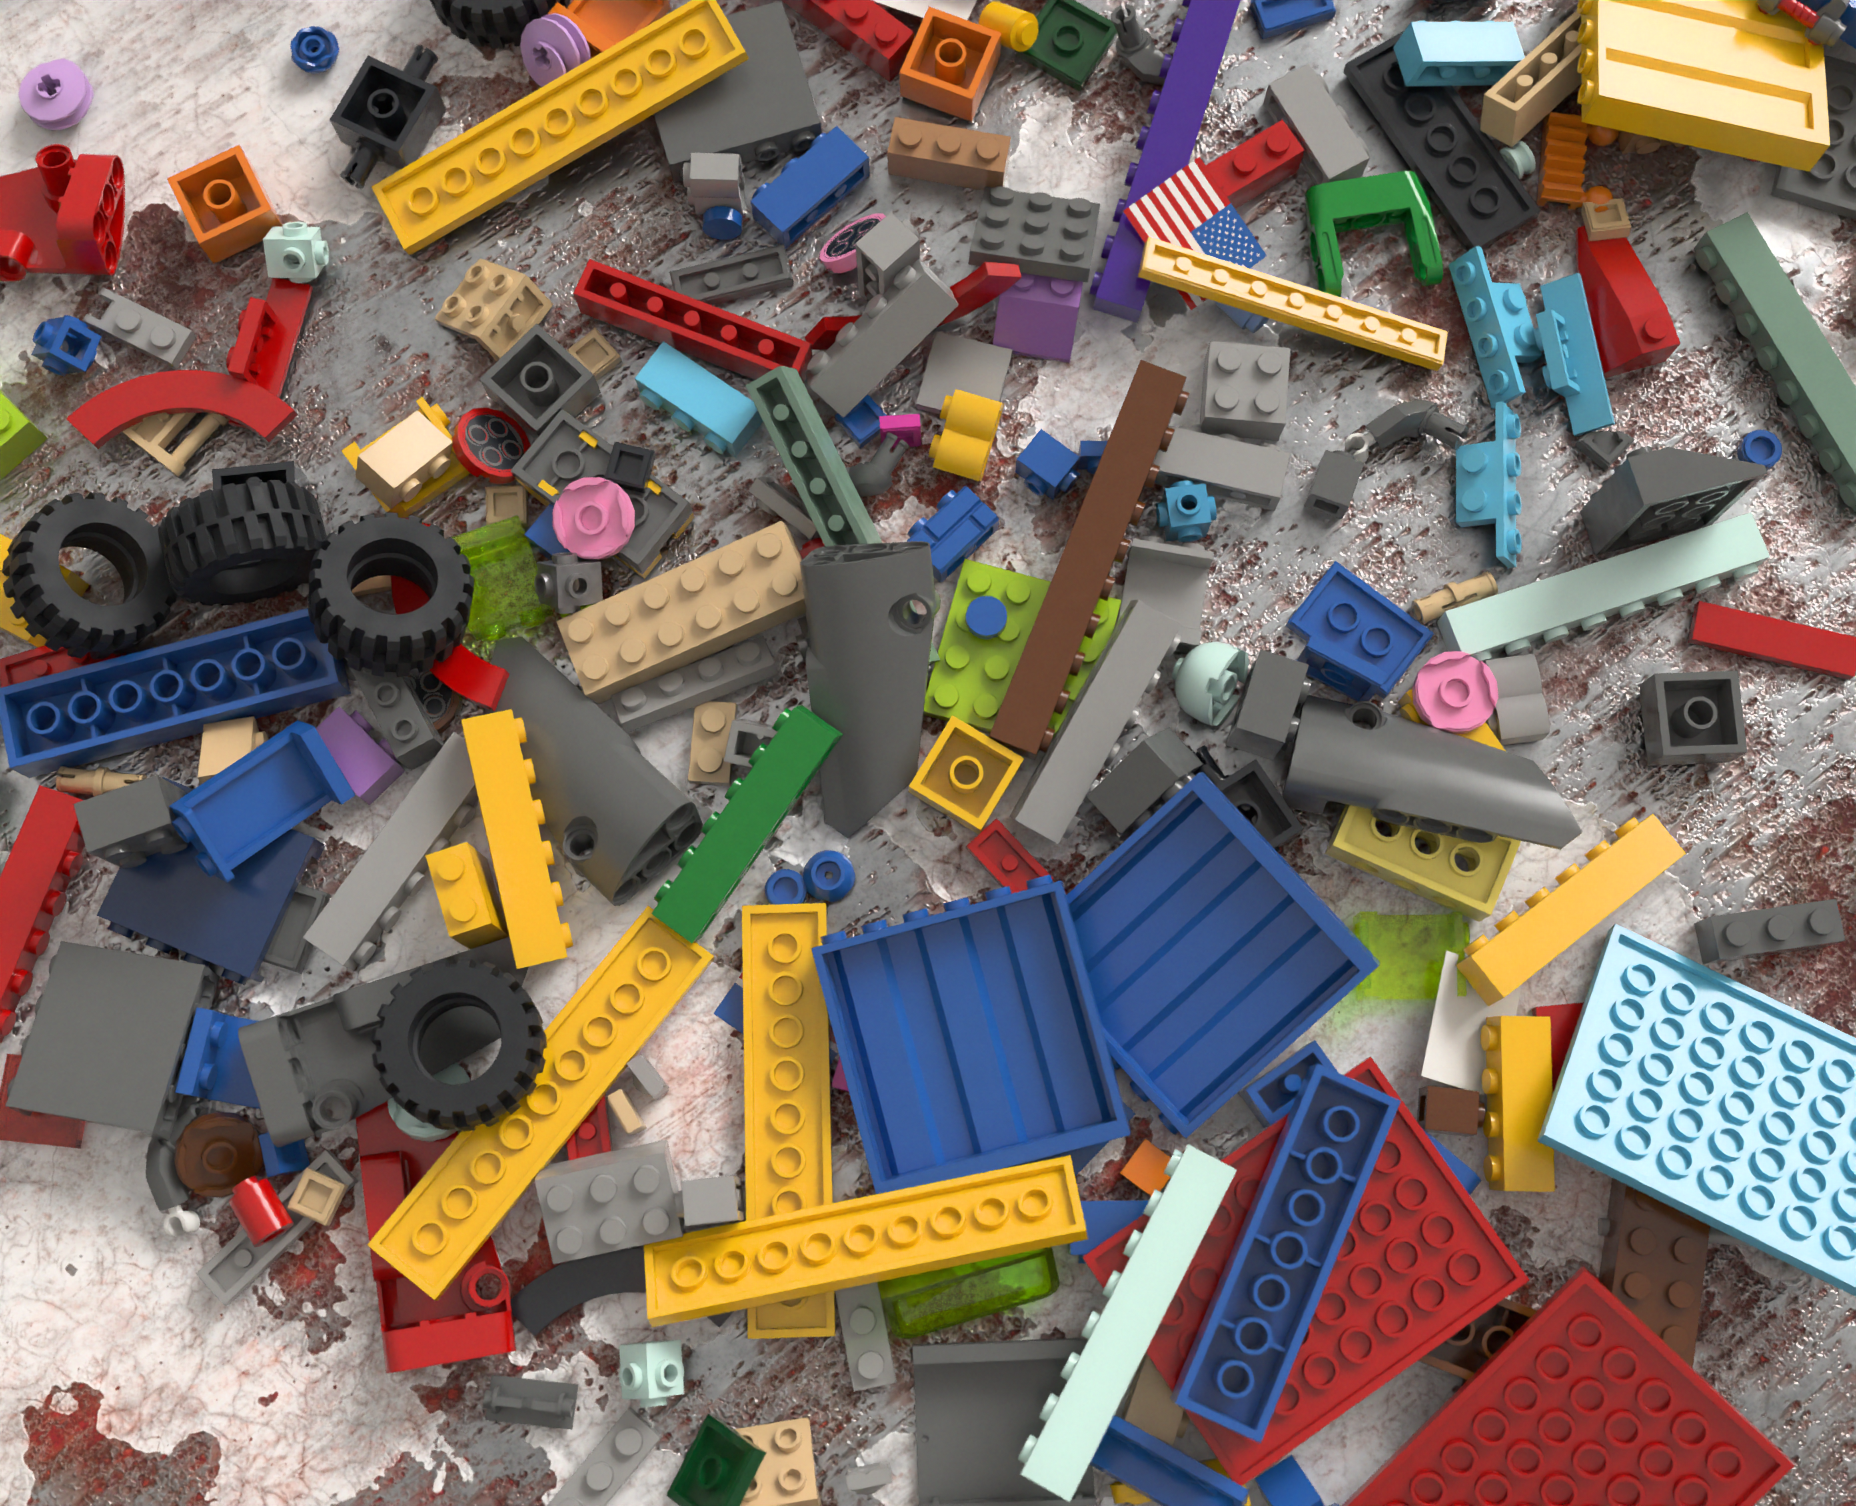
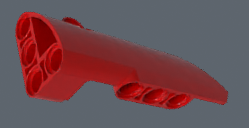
[0,144,125,282]
[356,1100,516,1374]

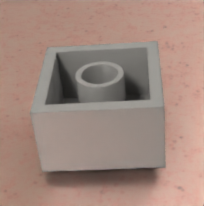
[1199,341,1290,441]

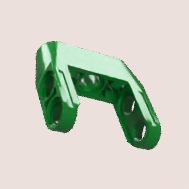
[1305,171,1443,297]

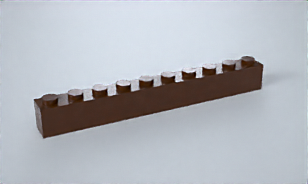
[989,360,1190,761]

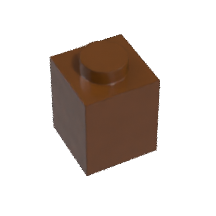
[1417,1086,1485,1137]

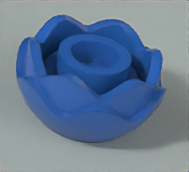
[290,26,339,74]
[803,850,855,902]

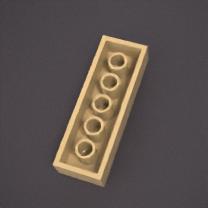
[556,521,806,704]

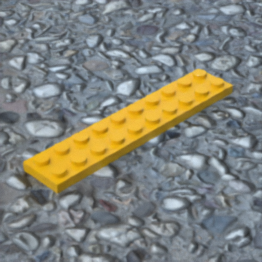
[371,0,749,255]
[742,903,836,1339]
[367,906,714,1301]
[644,1155,1088,1327]

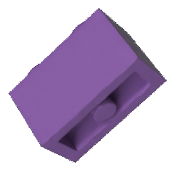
[316,706,405,805]

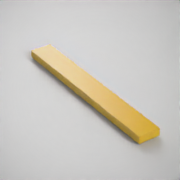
[1138,237,1448,371]

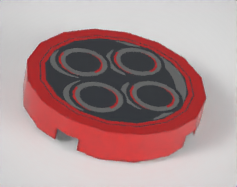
[452,407,531,484]

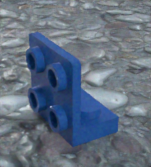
[175,1007,261,1109]

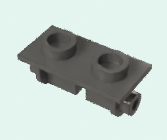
[483,1375,579,1430]

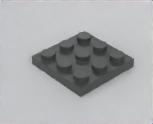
[968,186,1100,283]

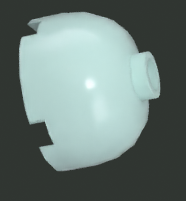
[1172,642,1249,726]

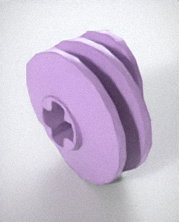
[520,13,591,87]
[18,58,94,130]

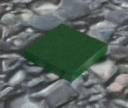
[1015,0,1118,92]
[667,1414,766,1506]

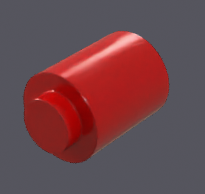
[228,1176,294,1248]

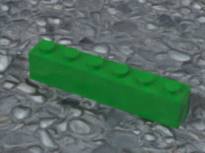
[651,705,843,943]

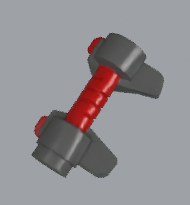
[1756,0,1850,48]

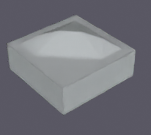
[626,1054,669,1100]
[845,1461,892,1495]

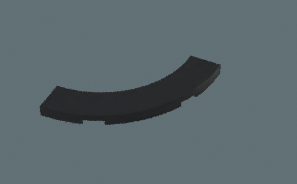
[510,1248,734,1336]

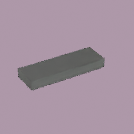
[669,244,794,305]

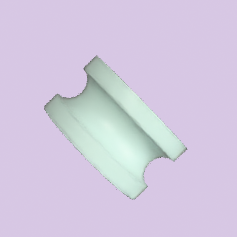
[1499,140,1536,180]

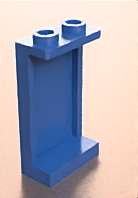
[169,720,355,882]

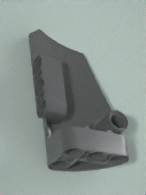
[800,541,941,838]
[483,637,703,906]
[1282,695,1583,850]
[238,937,529,1148]

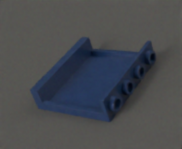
[97,777,325,985]

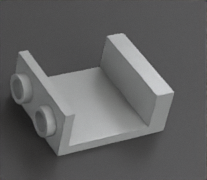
[1118,536,1214,655]

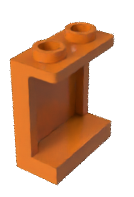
[548,0,671,58]

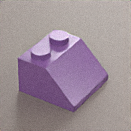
[993,273,1083,363]

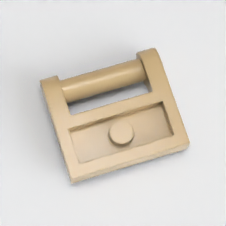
[122,412,229,477]

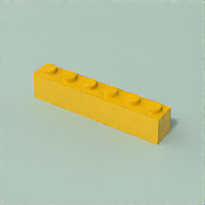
[461,709,573,969]
[1456,814,1686,1006]

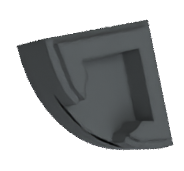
[1575,431,1635,471]

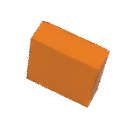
[1119,1139,1171,1197]

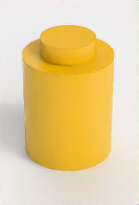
[978,1,1038,52]

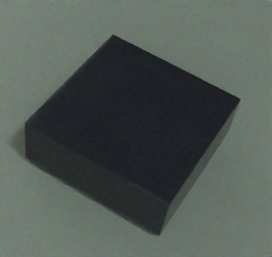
[604,442,656,493]

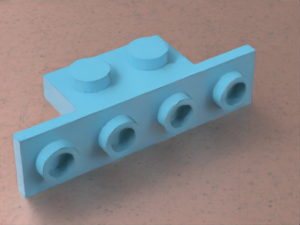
[1449,246,1542,409]
[1534,273,1615,437]
[1456,402,1522,568]

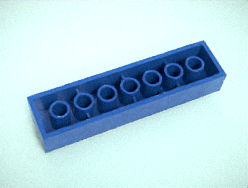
[0,608,351,778]
[1170,1063,1401,1443]

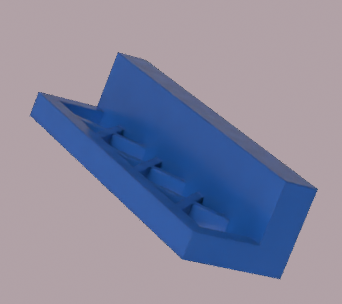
[1089,1414,1249,1506]

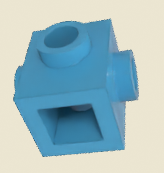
[1156,480,1217,542]

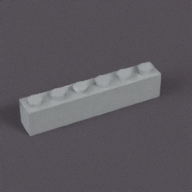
[1009,599,1182,844]
[303,731,478,971]

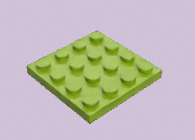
[923,559,1122,740]

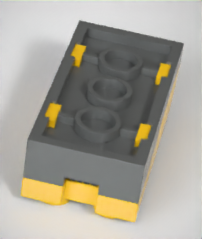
[510,409,695,579]

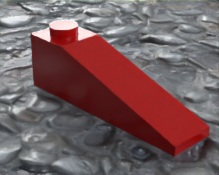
[1576,226,1681,378]

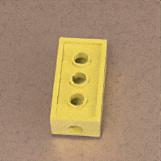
[1324,804,1521,922]

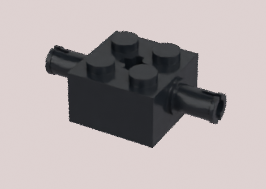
[330,45,447,189]
[1193,745,1304,853]

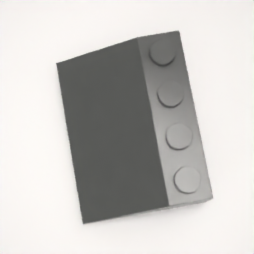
[1580,446,1767,556]

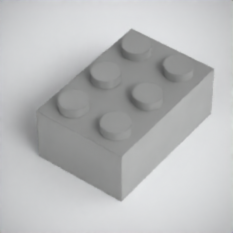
[534,1139,685,1264]

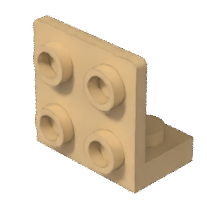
[435,259,553,361]
[734,1418,822,1506]

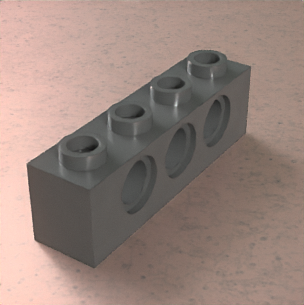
[346,600,444,771]

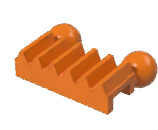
[1537,112,1619,212]

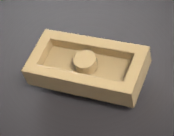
[688,701,738,786]

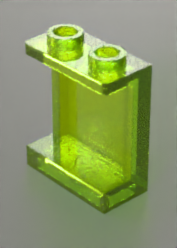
[452,515,554,642]
[1353,911,1470,1001]

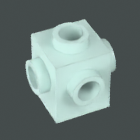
[263,222,329,283]
[619,1340,684,1407]

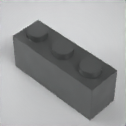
[1694,899,1846,965]

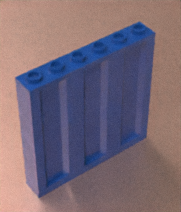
[1066,772,1380,1139]
[811,875,1131,1194]

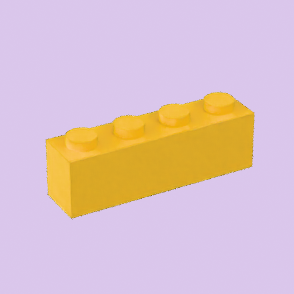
[1480,1016,1555,1192]

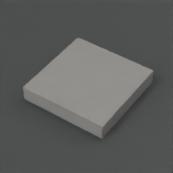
[916,331,1013,414]

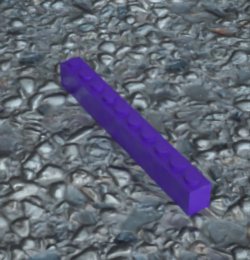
[1089,0,1241,323]

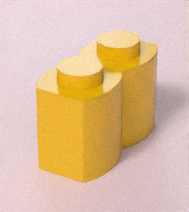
[929,389,1004,481]

